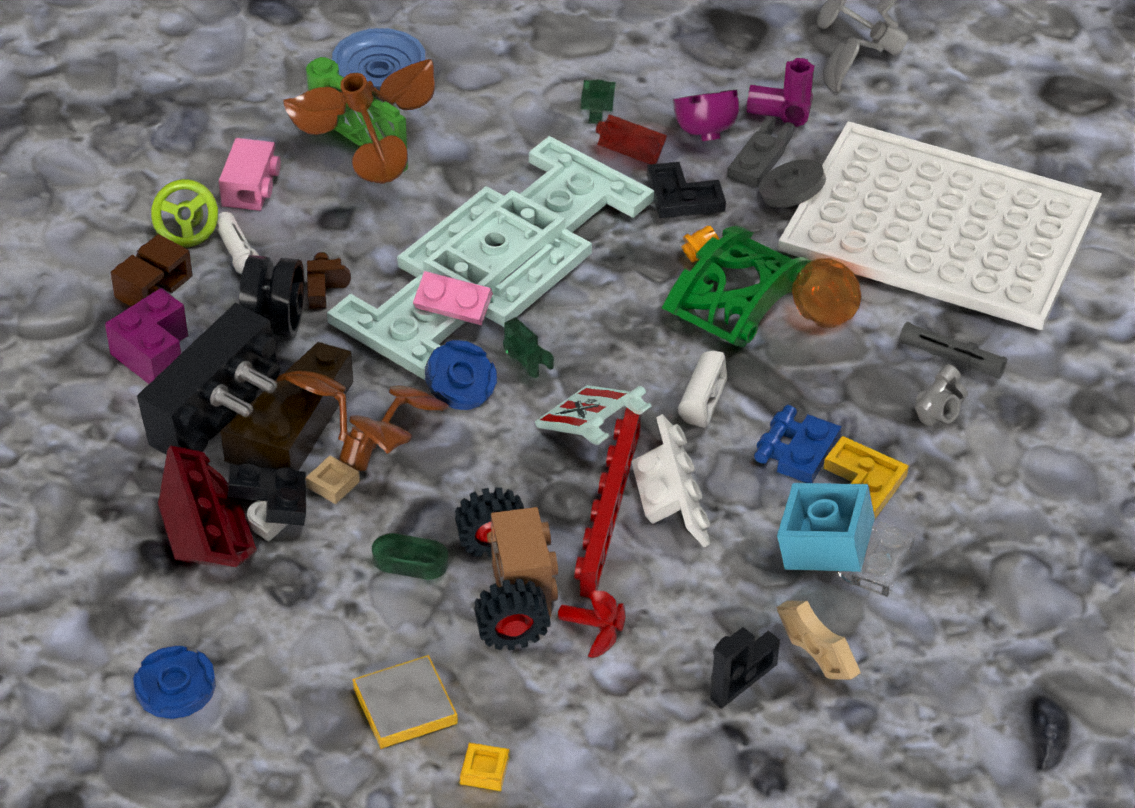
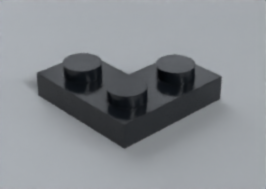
[646,161,726,219]
[228,464,306,526]
[710,627,780,709]

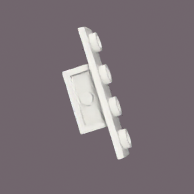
[631,414,710,547]

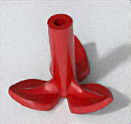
[558,590,626,658]

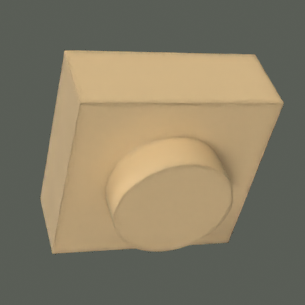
[306,455,360,504]

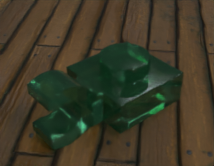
[581,79,616,124]
[503,317,554,378]

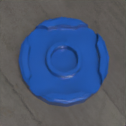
[425,340,497,410]
[133,646,216,719]

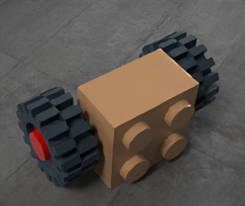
[455,487,558,650]

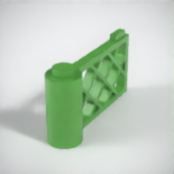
[306,57,408,172]

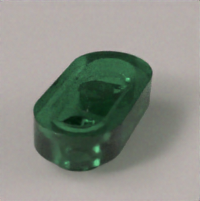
[371,533,449,580]

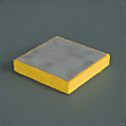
[352,655,458,749]

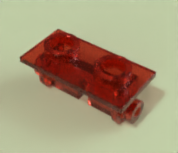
[595,114,667,164]

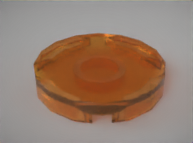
[792,258,862,328]

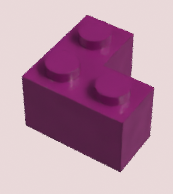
[105,288,188,384]

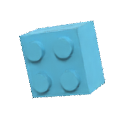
[777,483,875,572]

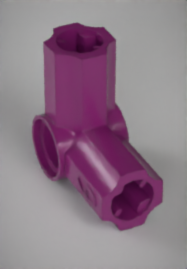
[746,58,815,127]

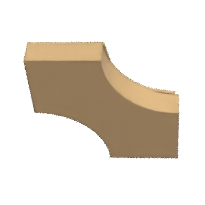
[776,601,861,680]

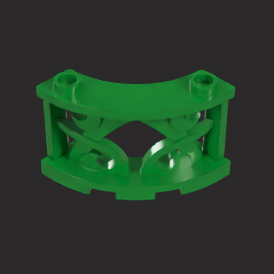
[662,226,812,348]

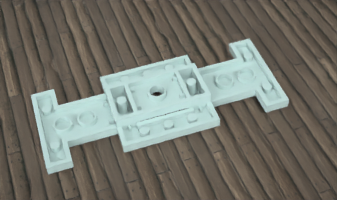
[327,136,654,380]

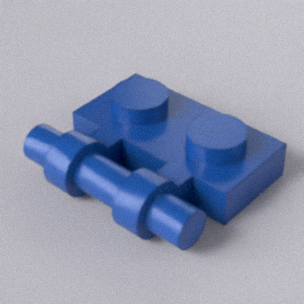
[754,405,842,483]

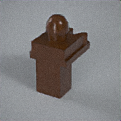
[307,252,351,309]

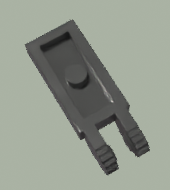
[727,116,795,188]

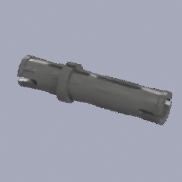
[899,321,1007,379]

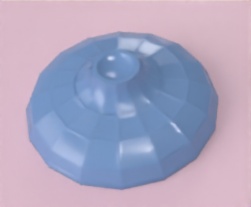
[332,28,425,91]

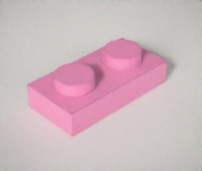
[413,271,493,325]

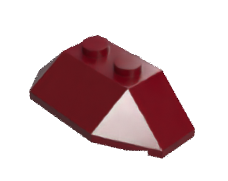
[158,445,257,567]

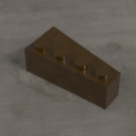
[220,342,354,471]

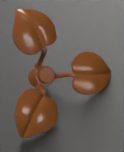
[283,59,435,184]
[276,371,449,471]

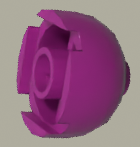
[673,90,739,141]

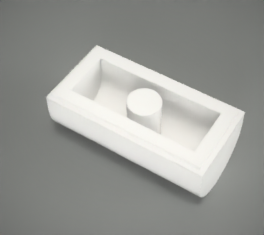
[678,351,727,428]

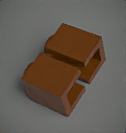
[110,234,193,306]

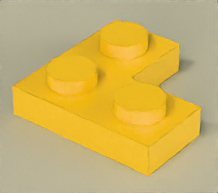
[823,436,909,519]

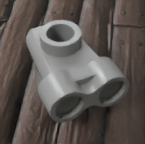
[914,364,968,426]

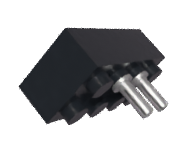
[137,302,280,455]

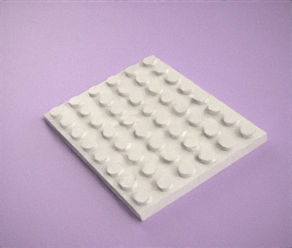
[778,121,1102,331]

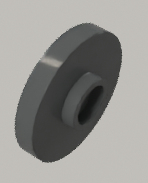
[759,159,826,207]

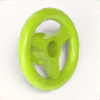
[151,179,218,248]

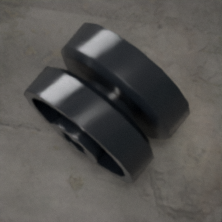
[239,255,304,337]

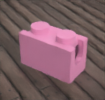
[219,138,281,211]

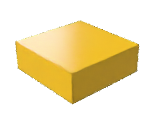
[460,742,510,791]

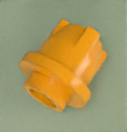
[681,225,719,263]

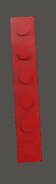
[574,407,641,598]

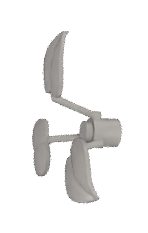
[817,0,908,93]

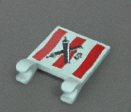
[535,385,652,445]

